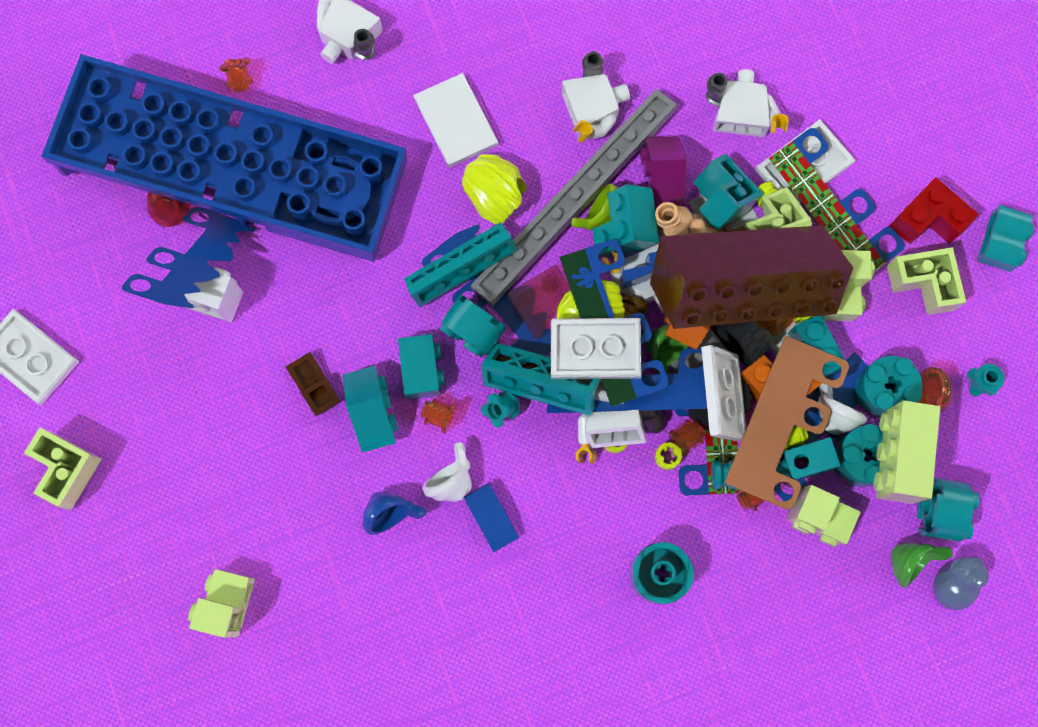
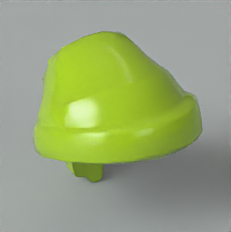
[571,183,618,231]

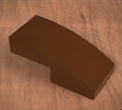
[285,352,340,416]

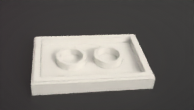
[413,73,498,168]
[755,119,856,204]
[0,309,80,406]
[551,318,641,379]
[701,345,746,442]

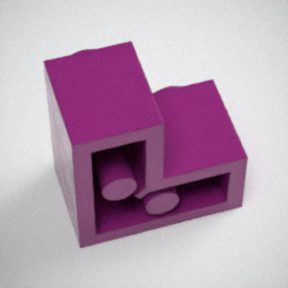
[640,137,687,211]

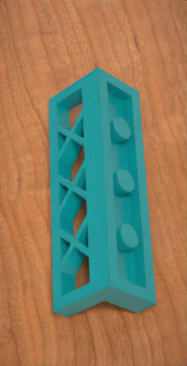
[404,222,518,307]
[481,343,602,416]

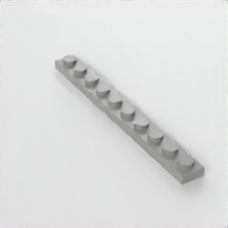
[470,89,677,307]

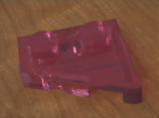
[507,264,570,341]

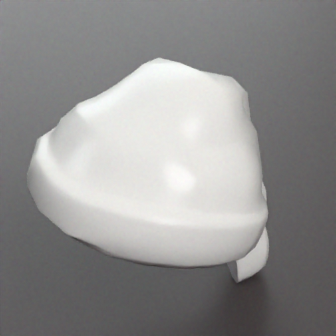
[819,383,867,435]
[422,442,472,502]

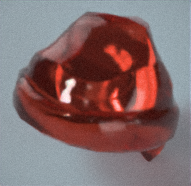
[147,192,190,227]

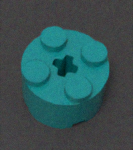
[440,294,507,358]
[855,356,923,418]
[834,424,883,487]
[917,477,980,542]
[630,542,694,604]

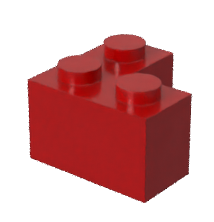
[889,177,979,244]

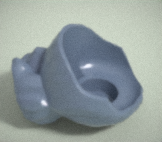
[933,557,989,610]

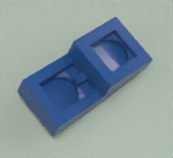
[620,251,657,289]
[464,483,519,552]

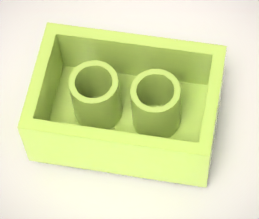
[873,401,940,504]

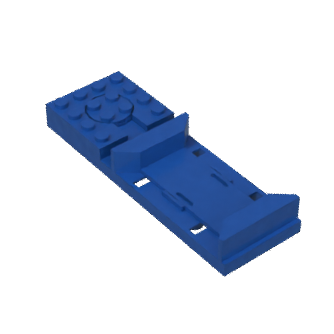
[41,54,407,262]

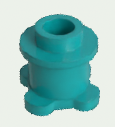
[967,364,1004,397]
[481,391,520,428]

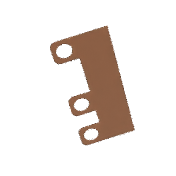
[725,335,849,510]

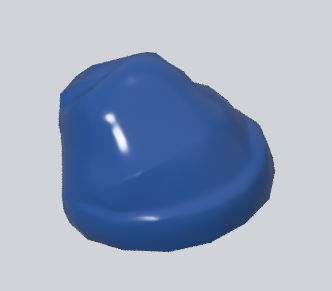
[362,492,427,535]

